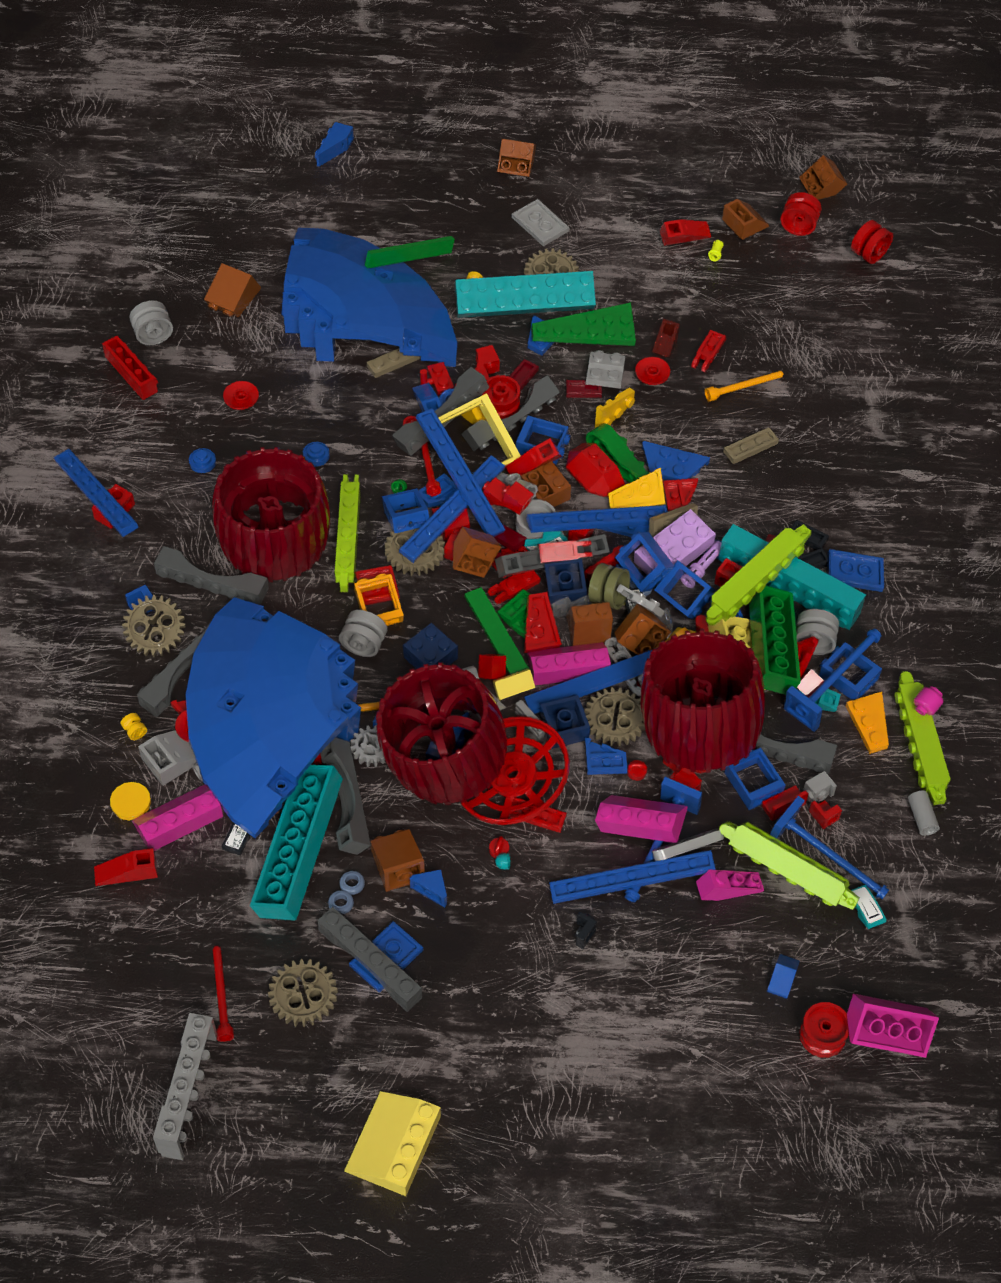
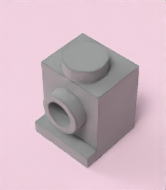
[803,771,837,802]

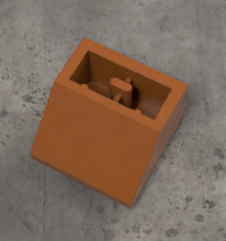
[497,139,536,177]
[799,155,847,200]
[722,199,769,240]
[521,461,571,507]
[453,527,501,578]
[614,604,671,655]

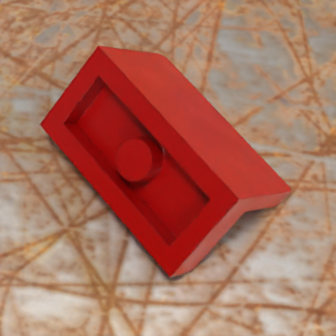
[761,785,809,821]

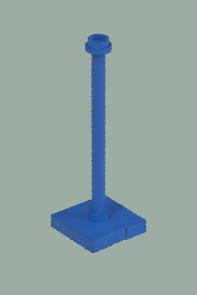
[784,629,881,732]
[625,777,702,903]
[770,796,889,899]

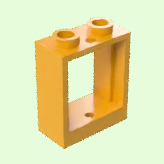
[354,574,404,626]

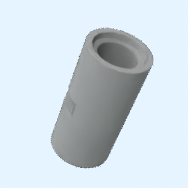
[908,791,940,836]

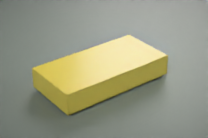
[493,669,535,700]

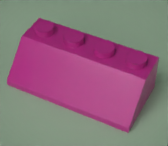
[527,642,611,686]
[132,784,223,851]
[595,795,688,843]
[847,994,939,1058]

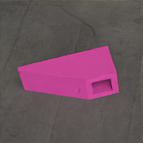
[696,870,764,901]

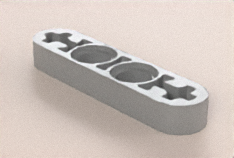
[605,638,643,696]
[652,828,724,861]

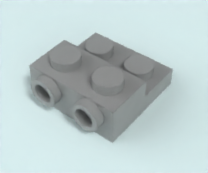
[586,350,625,389]

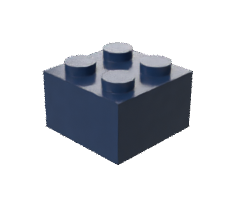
[544,558,588,607]
[403,623,458,669]
[540,695,590,749]

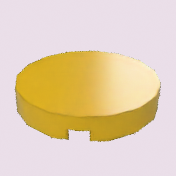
[110,782,151,821]

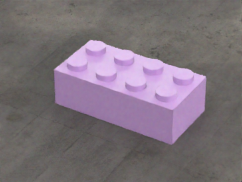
[634,509,716,586]

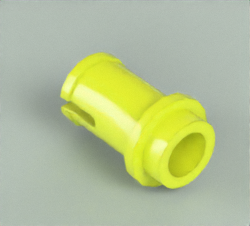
[708,240,724,261]

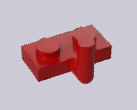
[420,362,454,396]

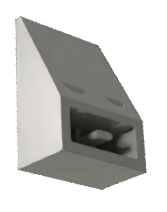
[138,730,196,786]

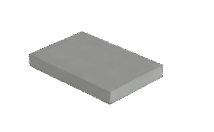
[512,199,569,246]

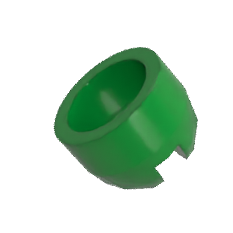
[391,479,407,493]

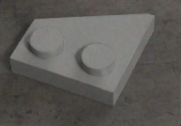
[616,584,665,618]

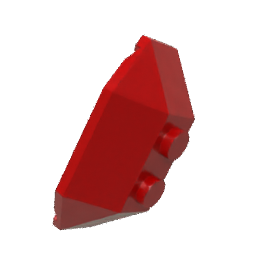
[566,443,626,499]

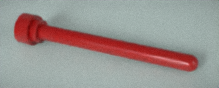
[421,443,441,496]
[213,946,234,1042]

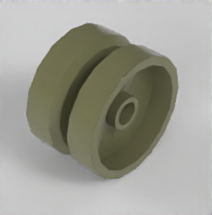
[589,563,630,610]

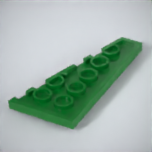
[531,303,636,346]

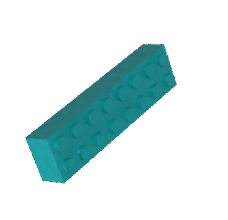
[455,271,596,318]
[718,524,866,630]
[250,765,343,920]

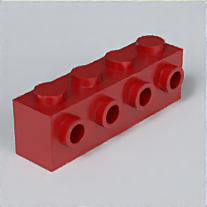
[102,336,158,400]

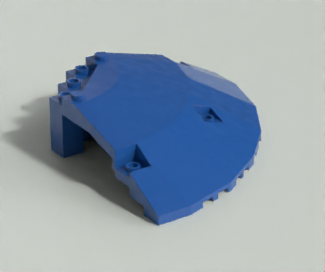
[282,227,457,367]
[186,597,361,838]

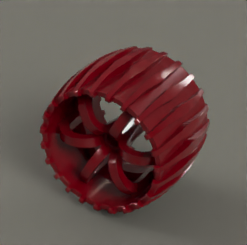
[212,447,330,582]
[641,629,765,773]
[376,662,507,805]

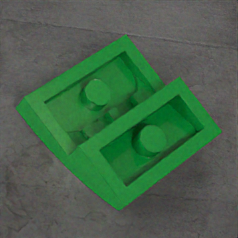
[497,589,530,639]

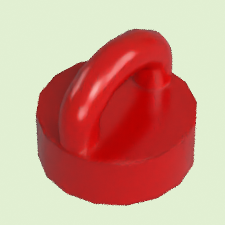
[627,760,647,781]
[489,836,509,858]

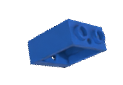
[516,416,571,465]
[382,488,429,534]
[615,532,675,592]
[654,560,716,620]
[819,642,882,700]
[724,748,785,810]

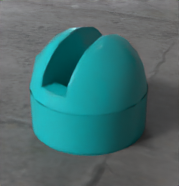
[495,853,511,870]

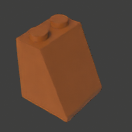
[204,263,261,318]
[566,602,613,646]
[370,829,425,892]

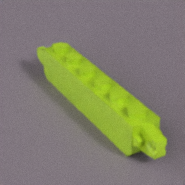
[335,474,360,592]
[706,525,811,626]
[895,671,950,805]
[719,821,860,910]

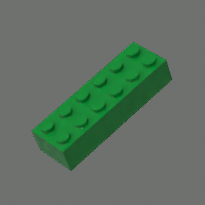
[749,586,801,695]

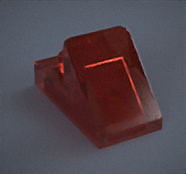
[652,319,680,358]

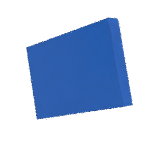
[828,549,884,592]
[349,921,423,993]

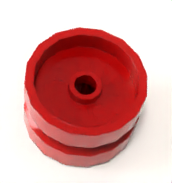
[780,192,822,236]
[851,220,893,264]
[482,375,520,420]
[799,1002,849,1058]

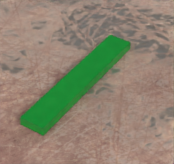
[365,236,455,268]
[465,587,532,675]

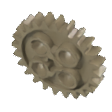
[524,248,579,275]
[385,522,445,576]
[122,595,186,657]
[584,687,645,746]
[268,959,338,1027]

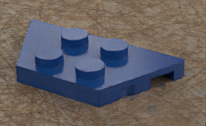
[642,441,710,480]

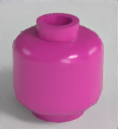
[914,686,943,716]

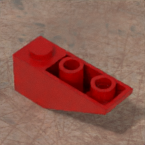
[660,219,711,246]
[505,438,562,476]
[94,848,158,886]

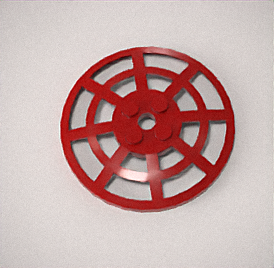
[460,716,570,825]

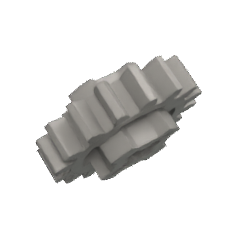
[351,725,385,767]

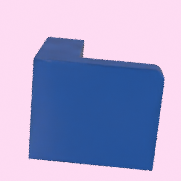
[125,585,153,613]

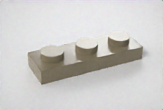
[367,348,421,378]
[723,427,779,464]
[649,503,698,537]

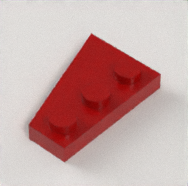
[524,592,562,653]

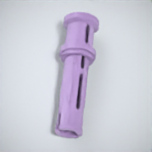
[680,541,721,588]

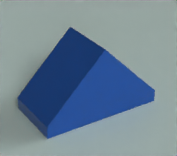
[410,870,447,908]
[767,954,800,999]

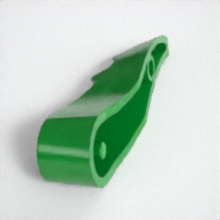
[586,423,651,483]

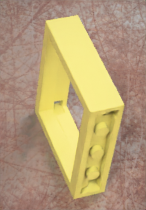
[438,393,521,466]

